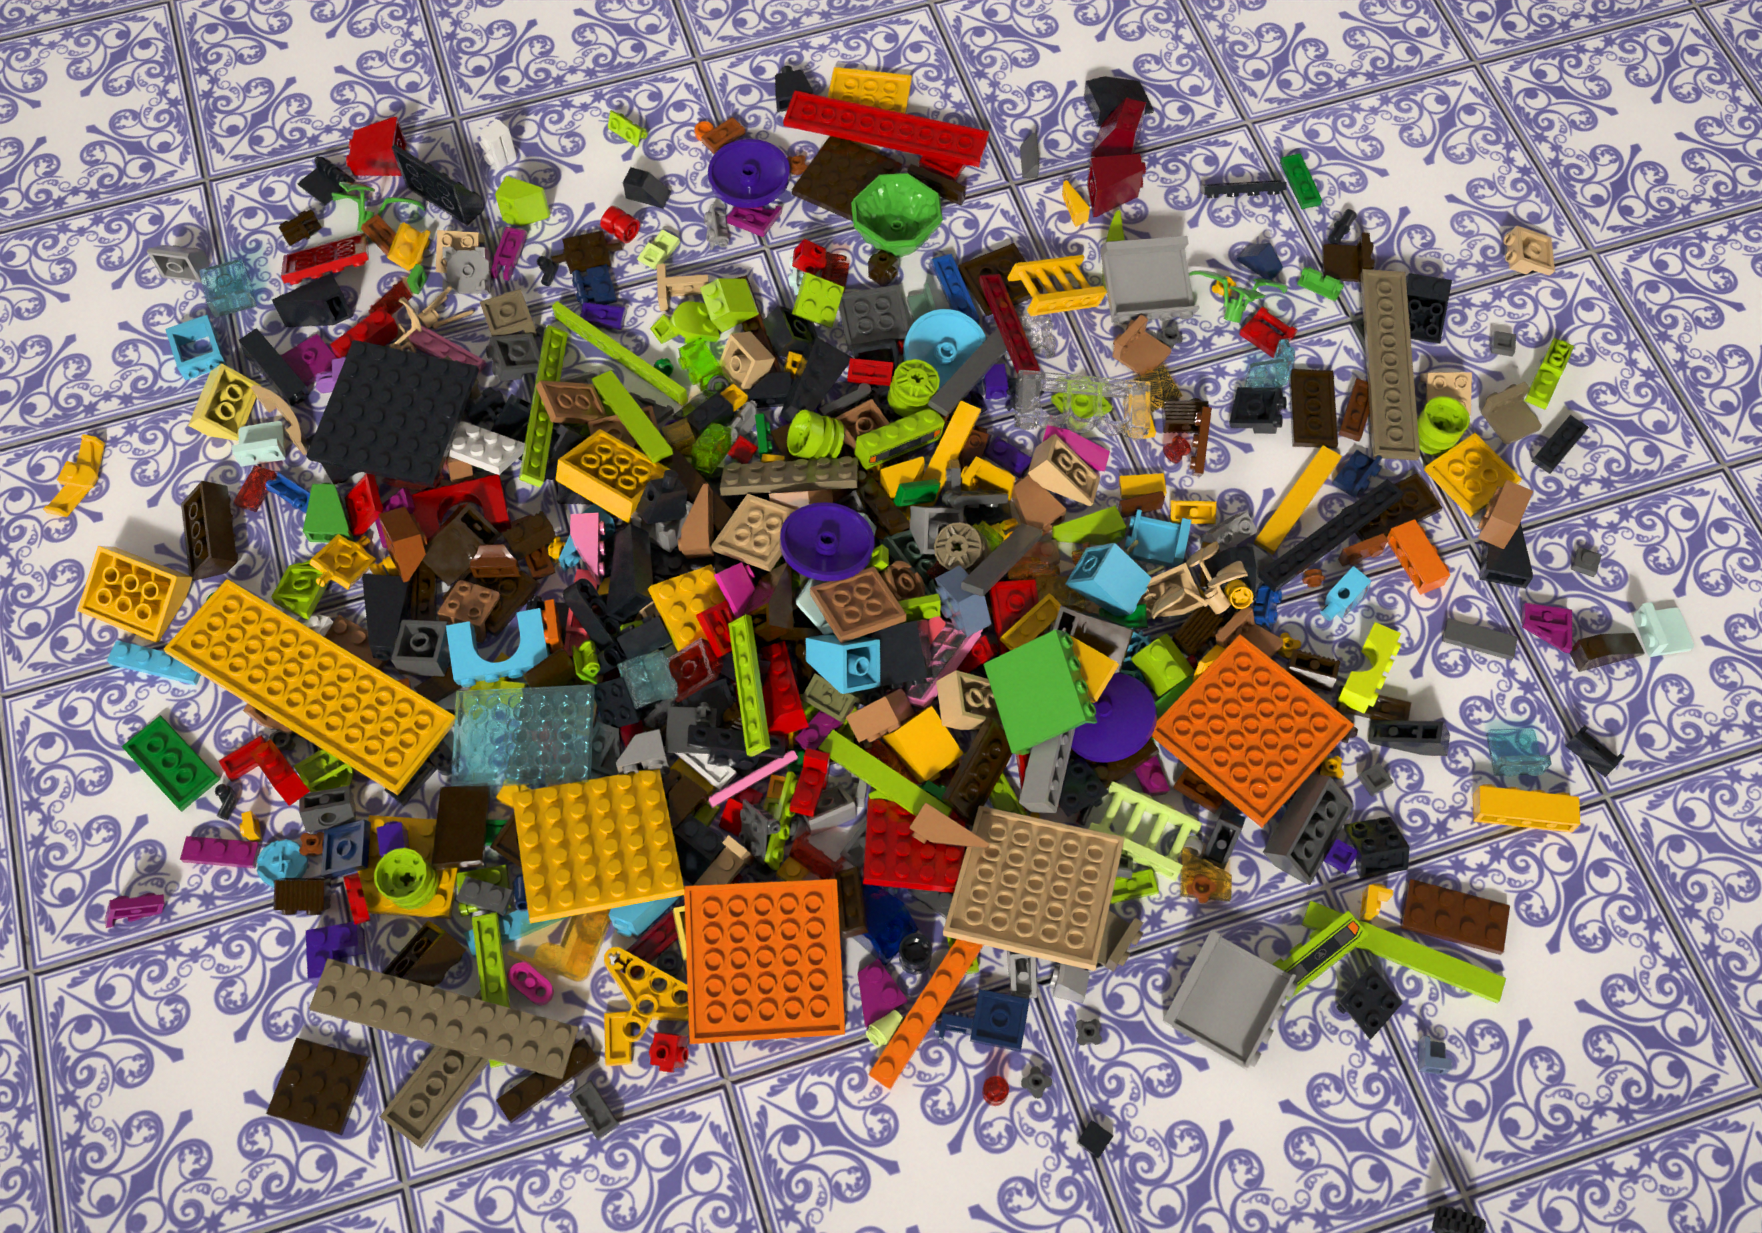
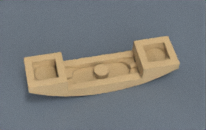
[251,385,308,455]

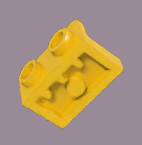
[387,222,431,271]

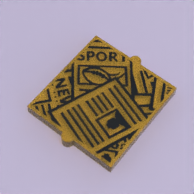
[1133,364,1183,412]

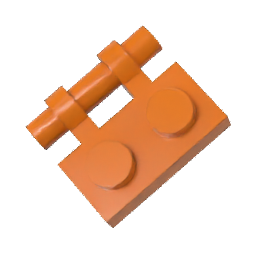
[542,599,564,653]

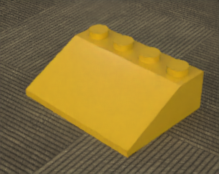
[556,429,670,523]
[77,546,193,642]

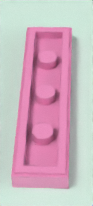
[409,324,486,374]
[708,750,798,808]

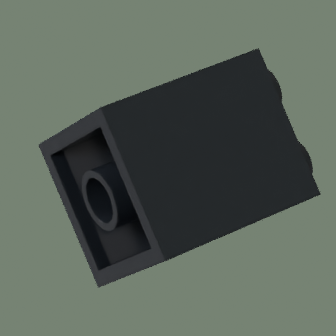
[871,619,933,690]

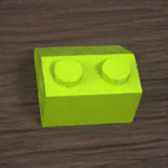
[495,175,551,227]
[700,278,759,333]
[1131,633,1195,697]

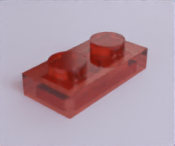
[234,465,277,512]

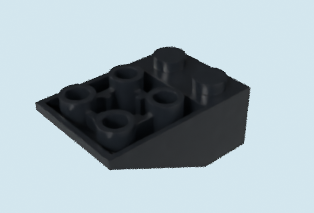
[272,273,353,327]
[1406,273,1452,344]

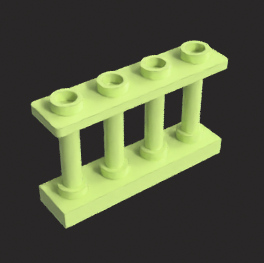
[1089,781,1202,881]

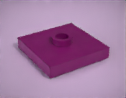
[281,334,337,386]

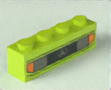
[854,407,945,470]
[1272,910,1369,1001]

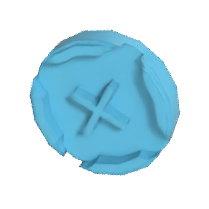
[257,839,308,888]

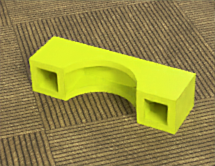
[1337,622,1402,713]

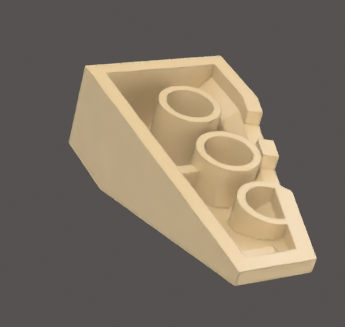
[1137,563,1204,618]

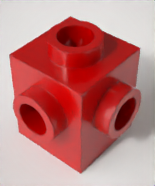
[792,238,827,275]
[649,1032,689,1073]

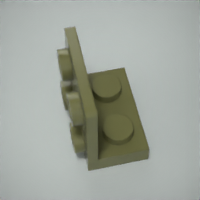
[801,674,867,723]

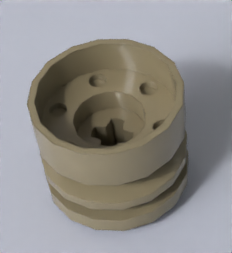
[934,522,992,574]

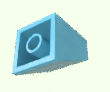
[1065,543,1152,616]
[806,633,880,694]
[609,895,682,938]

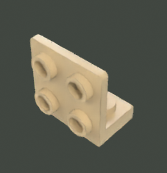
[436,230,485,273]
[1420,372,1472,416]

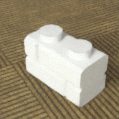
[479,119,517,170]

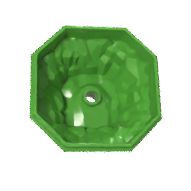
[851,173,943,258]

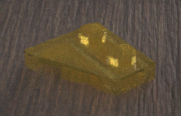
[1180,848,1232,902]

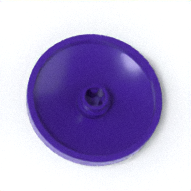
[708,139,790,208]
[780,502,874,581]
[1071,673,1157,762]

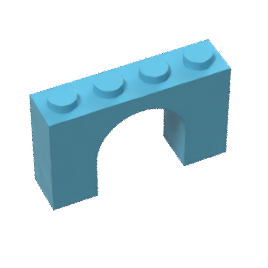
[446,608,550,687]

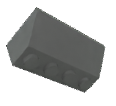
[1263,774,1353,885]

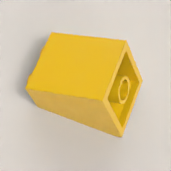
[1071,636,1119,703]
[881,706,964,783]

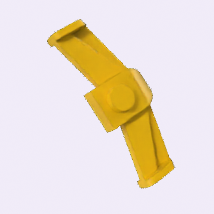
[43,434,105,517]

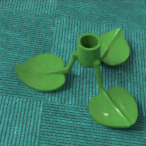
[331,182,425,232]
[1189,270,1288,323]

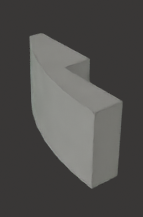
[848,771,867,808]

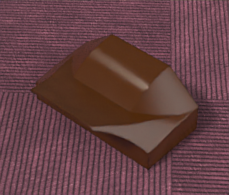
[470,544,521,578]

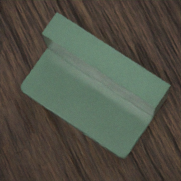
[907,283,937,322]

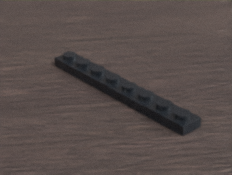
[1258,479,1404,592]

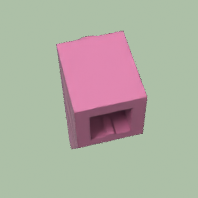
[570,513,605,585]

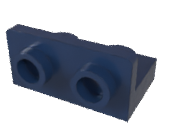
[1332,450,1383,498]

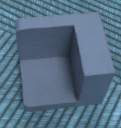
[1418,1035,1452,1075]

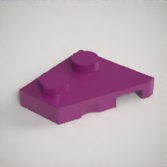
[727,206,782,237]
[105,893,165,928]
[857,959,907,1030]

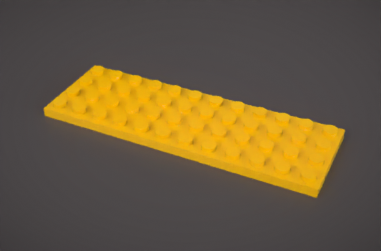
[164,579,457,795]

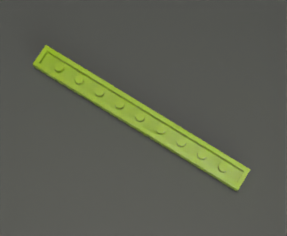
[519,325,568,488]

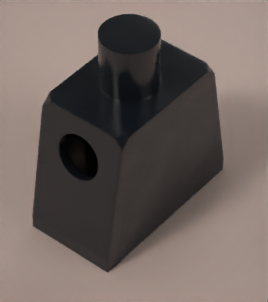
[775,65,813,113]
[636,470,688,525]

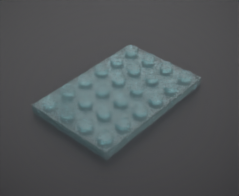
[451,685,595,786]

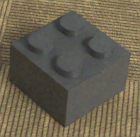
[391,620,450,676]

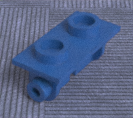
[265,472,311,513]
[1253,583,1282,632]

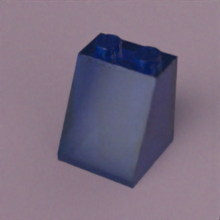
[838,875,919,966]

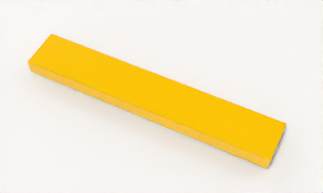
[905,400,981,514]
[1254,445,1342,555]

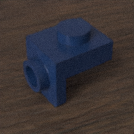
[934,1012,973,1045]

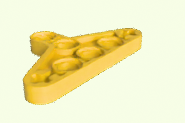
[604,947,688,1042]

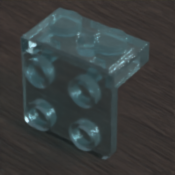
[1244,339,1295,387]
[1486,728,1552,777]

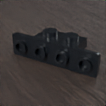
[687,725,785,770]

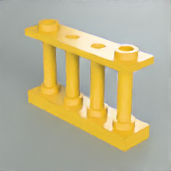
[1007,255,1107,316]

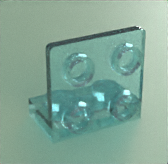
[617,651,678,709]

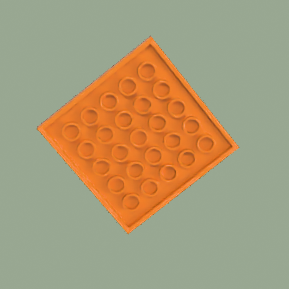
[1151,635,1354,828]
[684,879,845,1044]

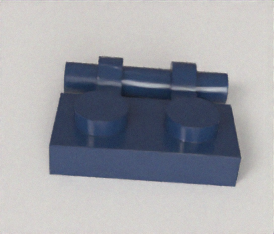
[572,264,617,307]

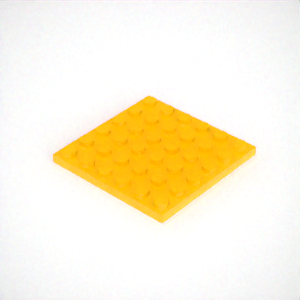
[512,769,684,923]

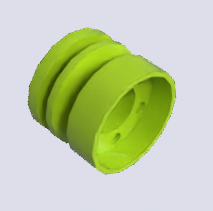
[887,359,940,417]
[1417,396,1470,456]
[787,410,844,460]
[374,848,439,910]

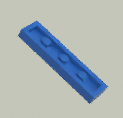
[932,254,980,324]

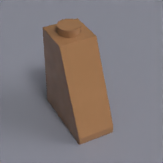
[1012,475,1067,537]

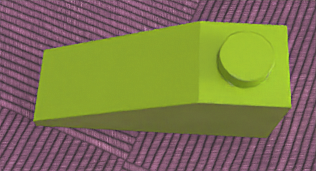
[1051,505,1127,545]

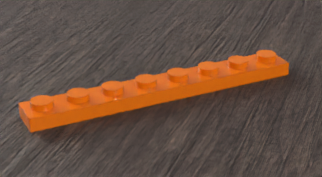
[868,939,984,1090]

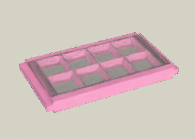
[885,619,983,708]

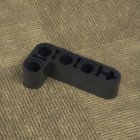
[563,578,627,675]

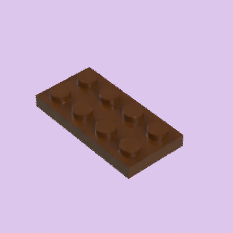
[1400,879,1510,955]

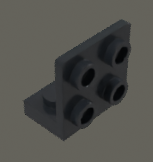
[1344,817,1410,878]

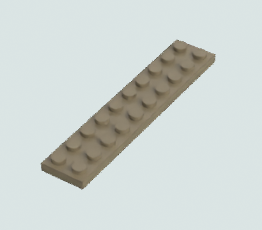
[1361,269,1420,461]
[309,959,579,1080]

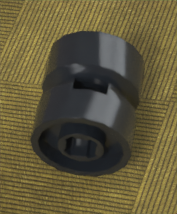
[899,933,932,975]

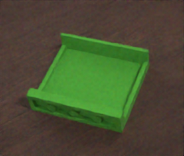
[984,629,1097,755]

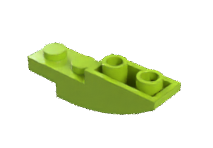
[1525,338,1574,410]

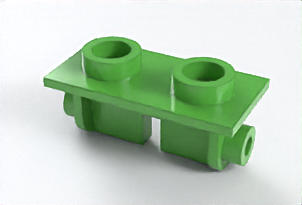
[1297,267,1344,302]

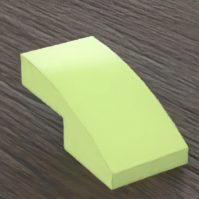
[637,230,680,270]

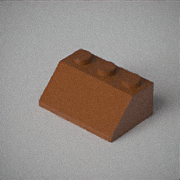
[378,507,427,582]

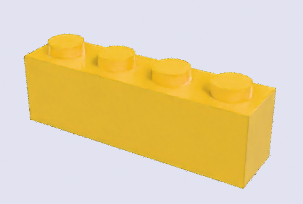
[1473,784,1580,833]

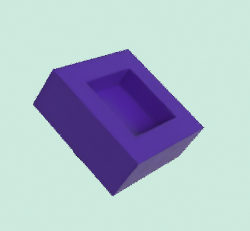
[1324,839,1358,874]

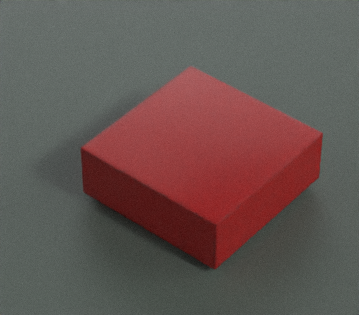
[727,435,758,464]

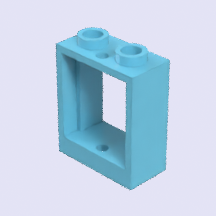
[165,315,227,380]

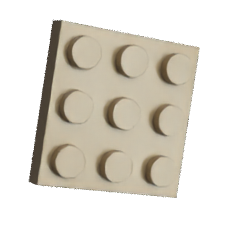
[711,494,795,572]

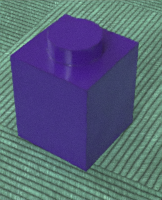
[982,364,1008,400]
[376,821,410,857]

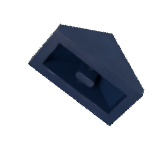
[1236,243,1283,280]

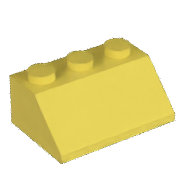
[188,364,261,441]

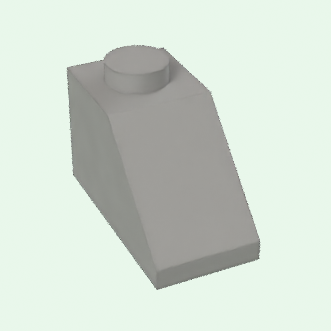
[1007,951,1037,999]

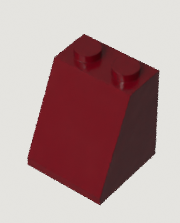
[1091,98,1146,157]
[1087,154,1146,217]

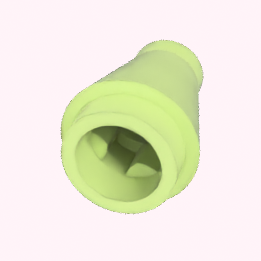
[866,1010,904,1048]

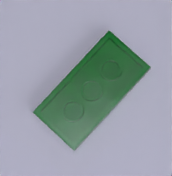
[121,715,221,812]

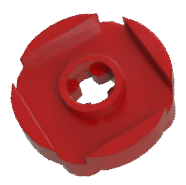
[343,873,370,925]

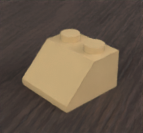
[717,332,775,393]

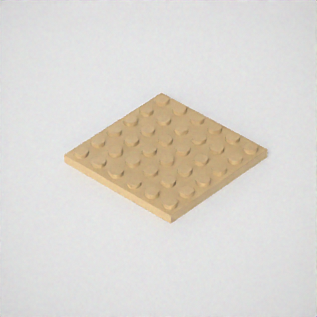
[943,806,1125,971]

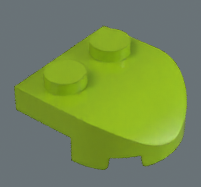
[669,301,720,345]
[294,749,353,793]

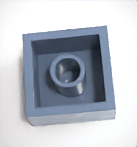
[935,565,991,637]

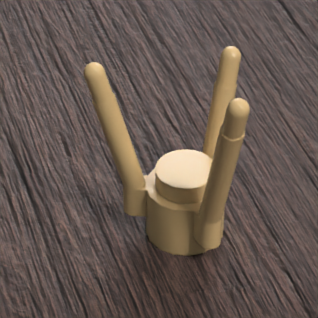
[417,286,474,330]

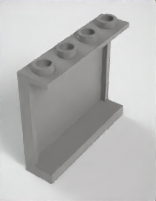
[1100,236,1200,324]
[1163,930,1298,1070]

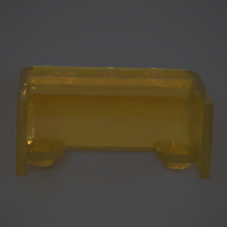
[507,909,611,982]

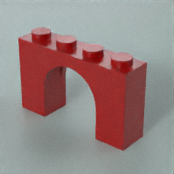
[411,474,512,541]

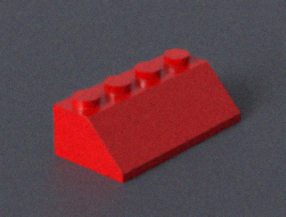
[759,641,809,736]

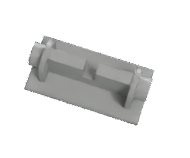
[704,204,729,250]
[721,400,762,443]

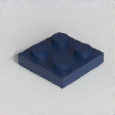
[321,819,371,878]
[970,989,1030,1052]

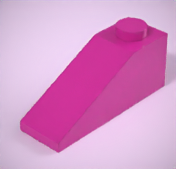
[1043,425,1110,472]

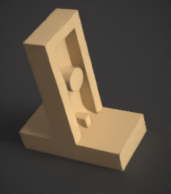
[657,264,709,311]
[694,835,755,886]

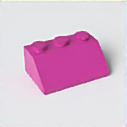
[714,562,756,619]

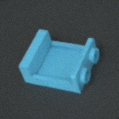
[1124,509,1191,568]

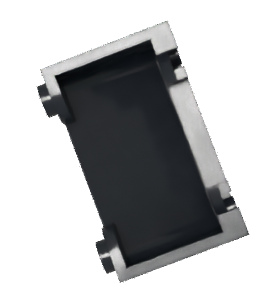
[491,394,588,482]

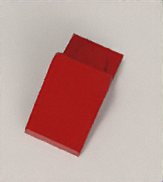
[719,787,764,837]

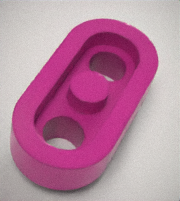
[508,962,554,1005]

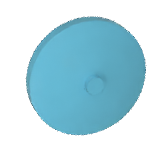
[903,309,987,392]

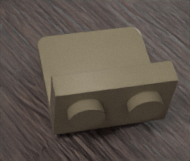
[1480,382,1542,445]
[1097,910,1144,972]

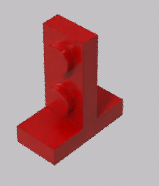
[790,748,830,817]

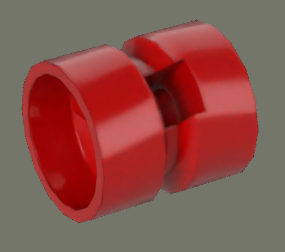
[600,205,640,243]

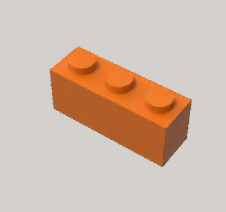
[1387,519,1450,595]

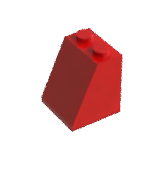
[346,117,407,176]

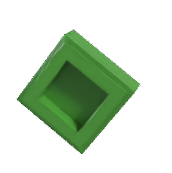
[407,264,427,295]

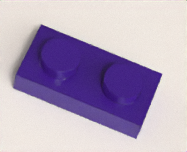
[580,302,626,330]
[984,436,1032,478]

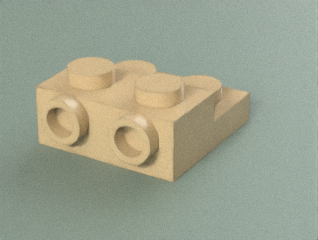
[1503,226,1555,276]

